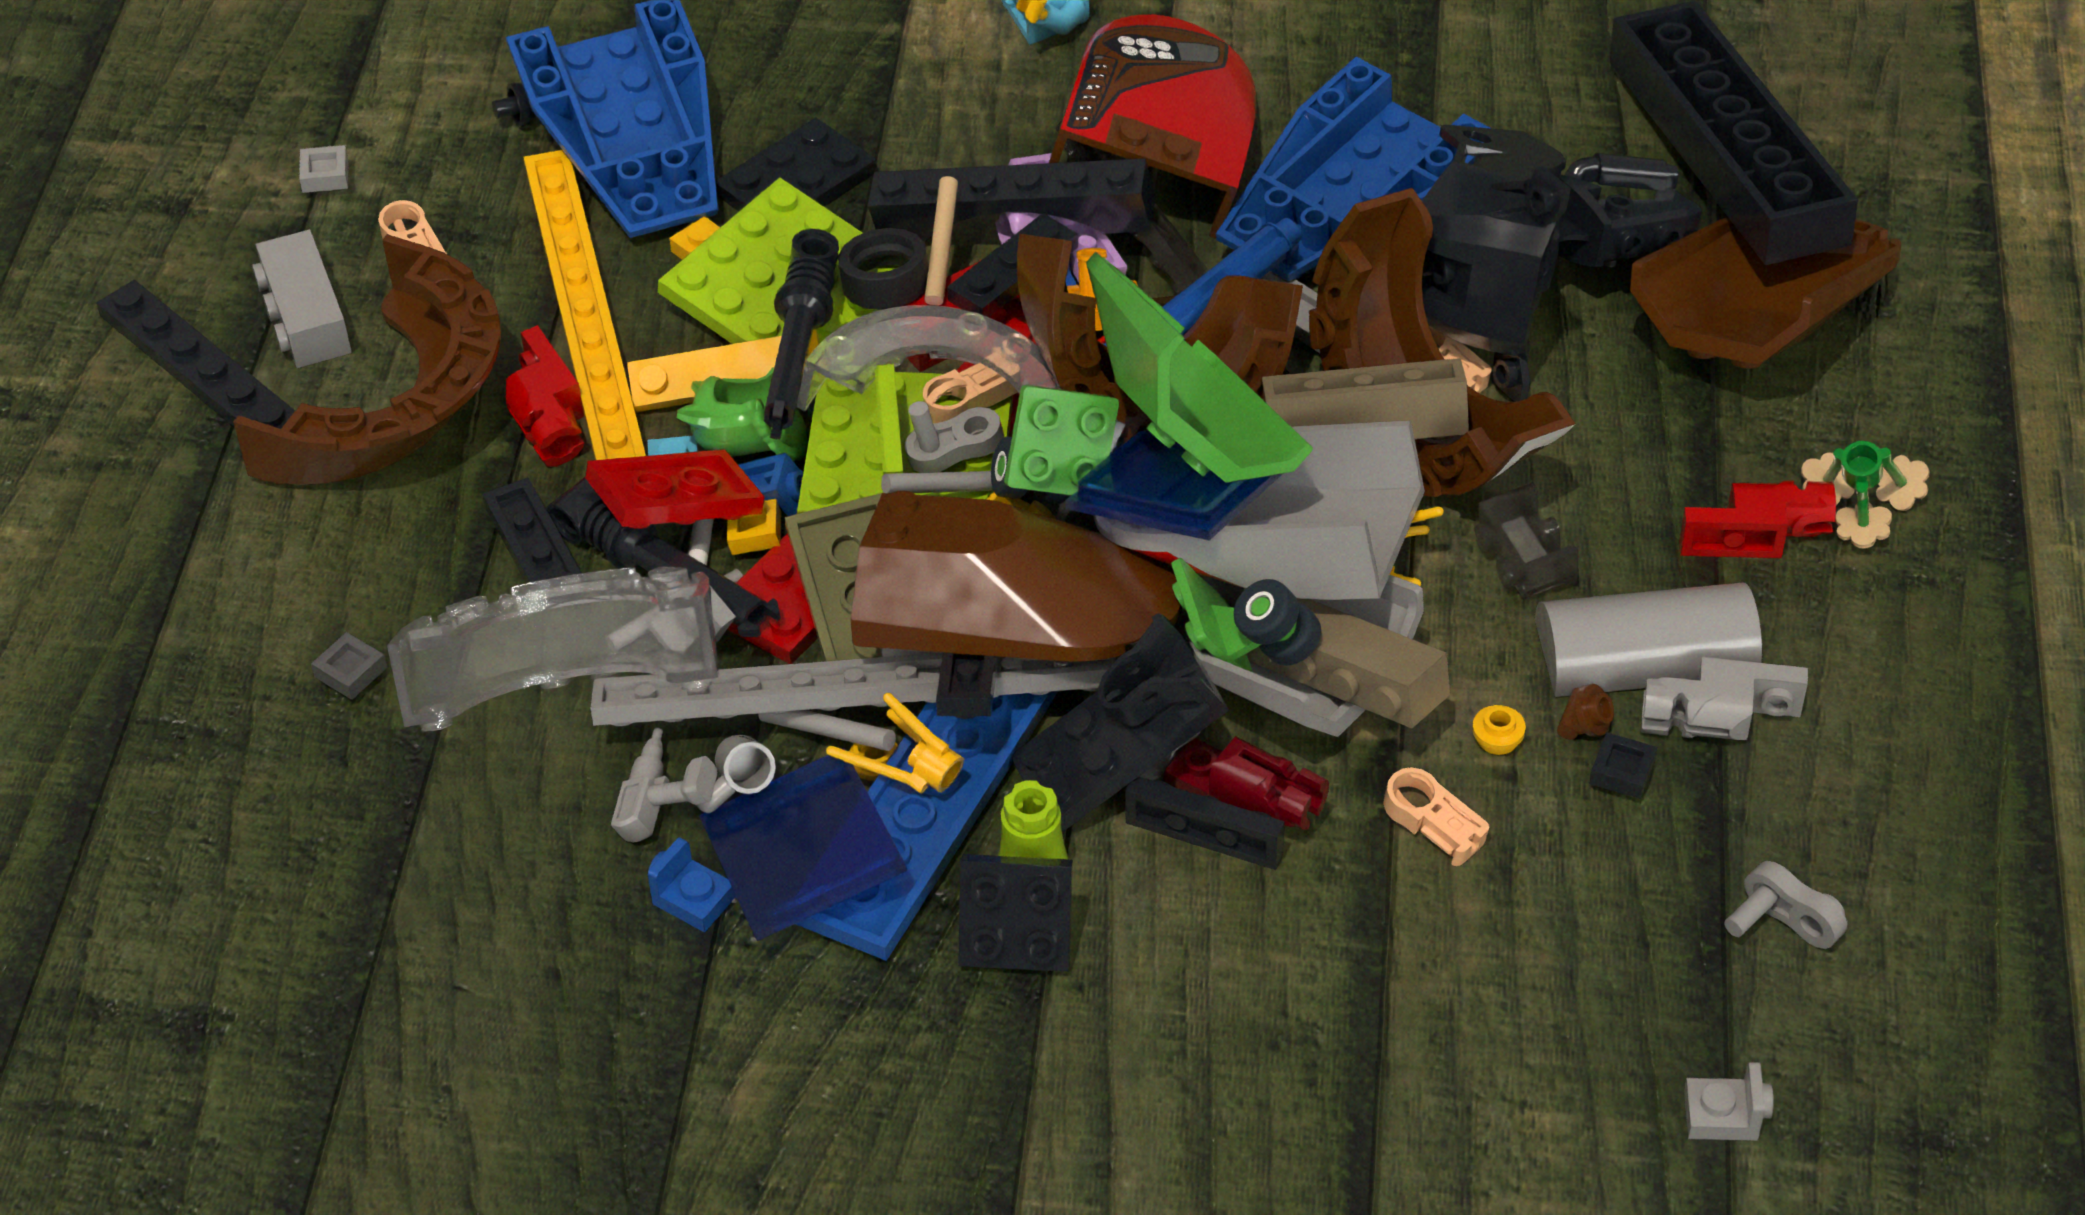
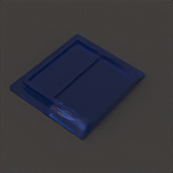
[1067,430,1284,541]
[699,748,908,941]

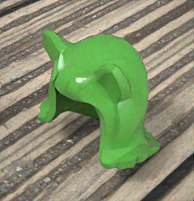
[677,367,808,461]

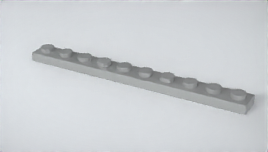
[590,653,1116,726]

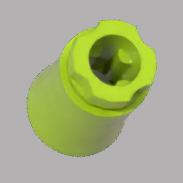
[998,780,1069,859]

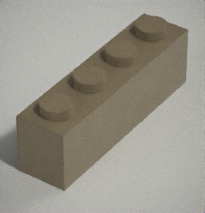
[1262,358,1469,441]
[1247,598,1450,728]

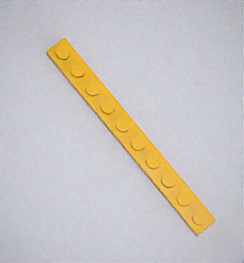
[524,150,646,460]

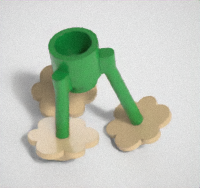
[1801,441,1930,549]

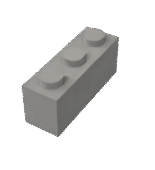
[252,229,352,368]

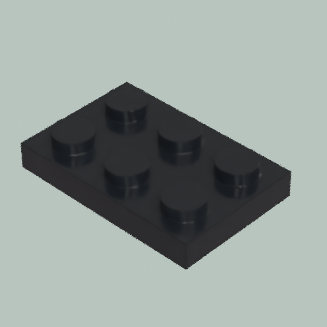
[715,117,877,212]

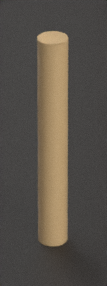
[924,177,958,306]

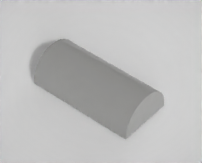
[1535,582,1762,697]

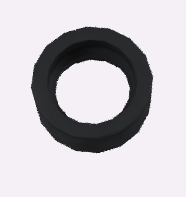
[838,228,929,310]

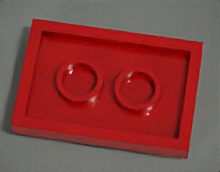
[585,449,765,529]

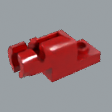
[506,325,584,467]
[1679,480,1836,558]

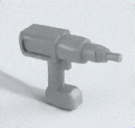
[611,728,717,842]

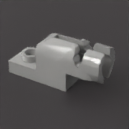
[1641,657,1808,740]

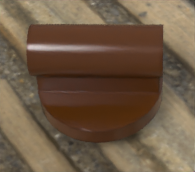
[1557,684,1614,740]

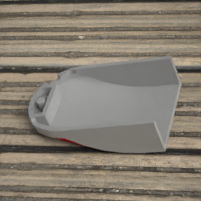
[1090,421,1425,600]

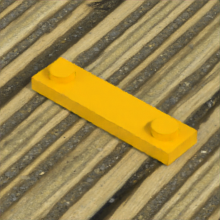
[627,330,823,413]

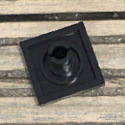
[958,854,1073,972]

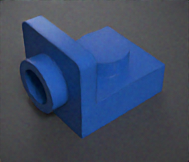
[739,453,803,516]
[648,837,737,933]

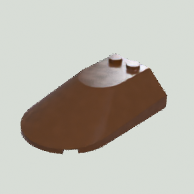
[1630,217,1901,368]
[851,491,1183,662]

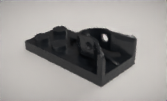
[1012,614,1229,832]

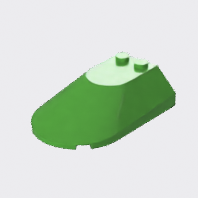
[1086,252,1313,483]

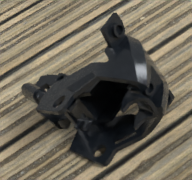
[1422,125,1702,401]

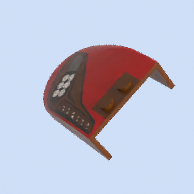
[1048,15,1256,238]

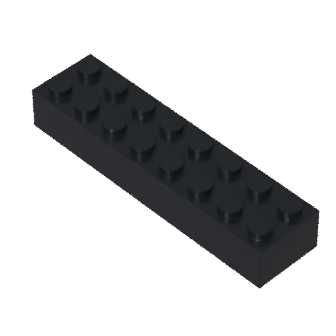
[1610,0,1858,265]

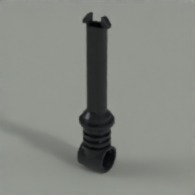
[764,229,839,440]
[547,477,781,637]

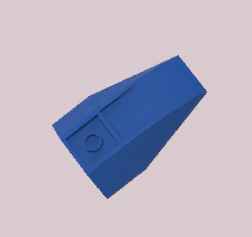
[506,0,718,238]
[1216,57,1490,281]

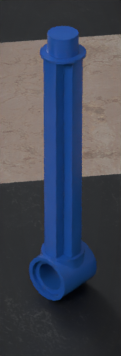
[1102,218,1302,346]

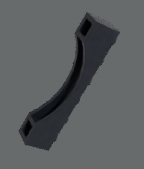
[868,158,1156,241]

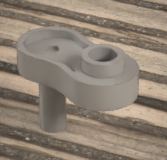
[905,401,1004,473]
[1724,861,1847,949]

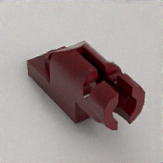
[1164,736,1329,830]

